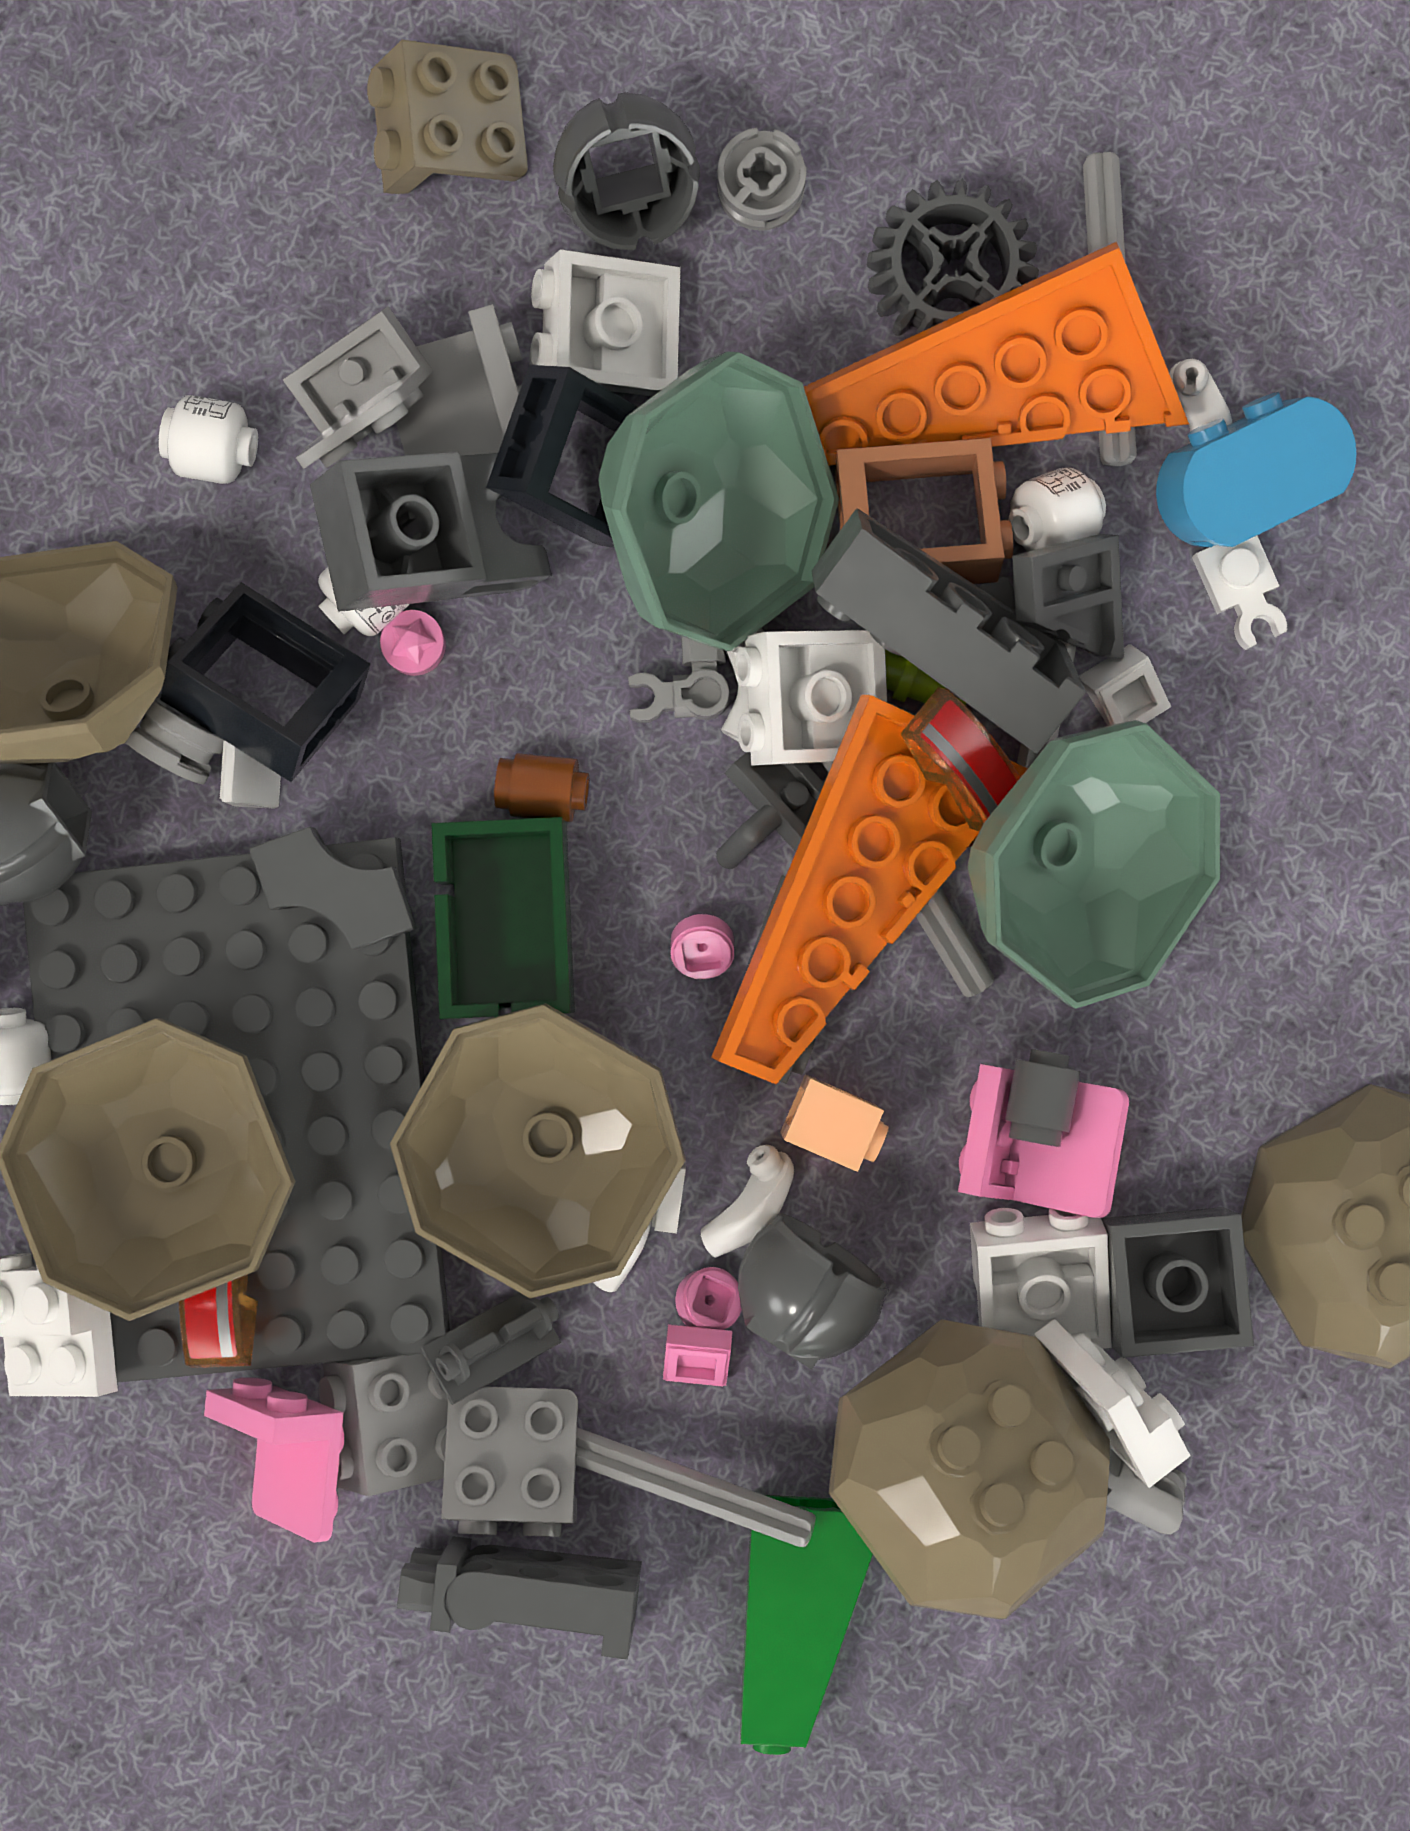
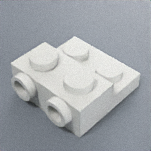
[530,249,680,396]
[735,630,887,766]
[970,1208,1112,1349]
[0,1253,118,1397]
[1034,1319,1190,1488]

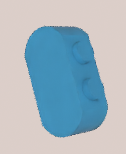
[1156,392,1357,547]

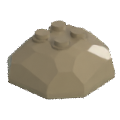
[0,541,178,764]
[390,1003,686,1299]
[0,1018,296,1321]
[1241,1084,1410,1369]
[829,1319,1110,1620]

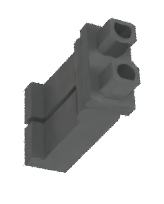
[397,1536,642,1660]

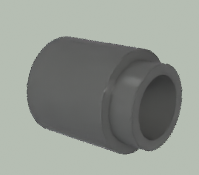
[1005,1049,1081,1147]

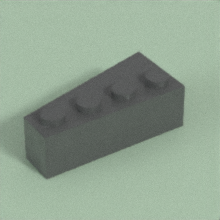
[811,508,1086,754]

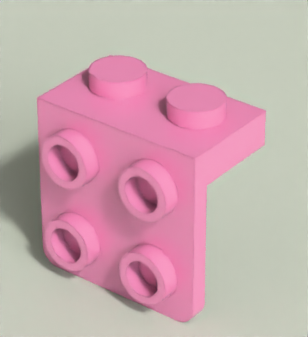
[958,1064,1129,1218]
[204,1378,344,1543]

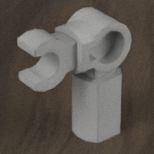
[628,636,729,723]

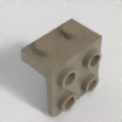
[367,39,528,194]

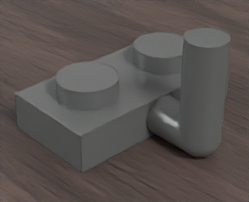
[716,752,824,869]

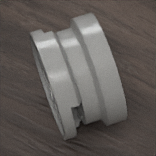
[717,128,807,231]
[125,697,225,785]

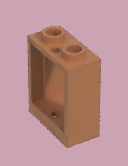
[835,438,1013,584]

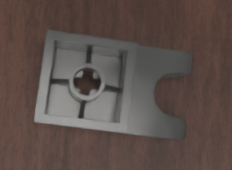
[310,452,552,612]

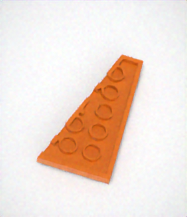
[804,242,1189,466]
[711,695,1028,1084]

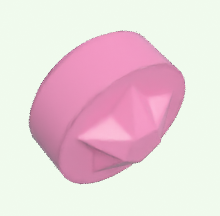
[380,610,446,676]
[671,914,734,979]
[675,1267,742,1330]

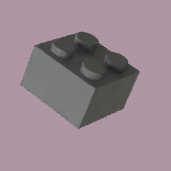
[1101,1207,1254,1358]

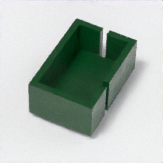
[431,817,575,1019]

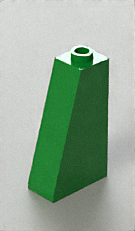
[740,1495,873,1755]

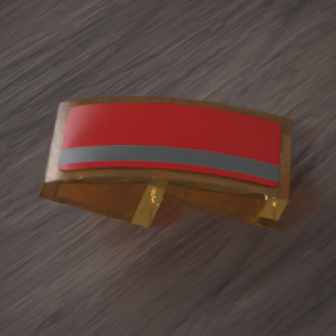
[901,687,1020,831]
[179,1274,258,1368]

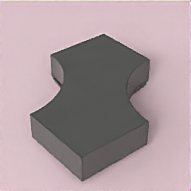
[249,827,417,950]

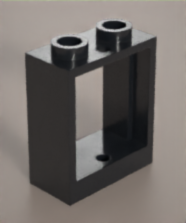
[486,365,638,548]
[160,582,371,782]

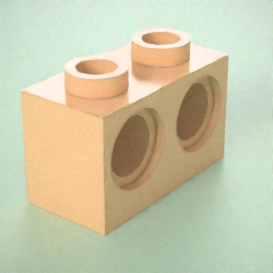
[780,1074,889,1172]

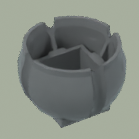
[553,92,700,250]
[0,762,92,906]
[738,1213,889,1370]

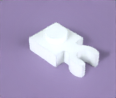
[1192,536,1287,650]

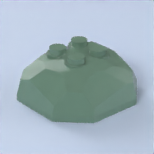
[598,351,839,651]
[968,720,1220,1009]

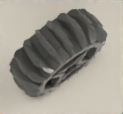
[866,178,1039,336]

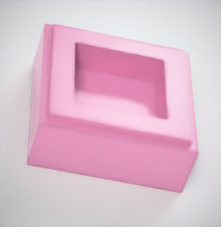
[663,1324,732,1387]

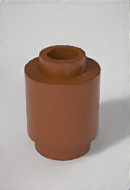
[494,753,590,822]

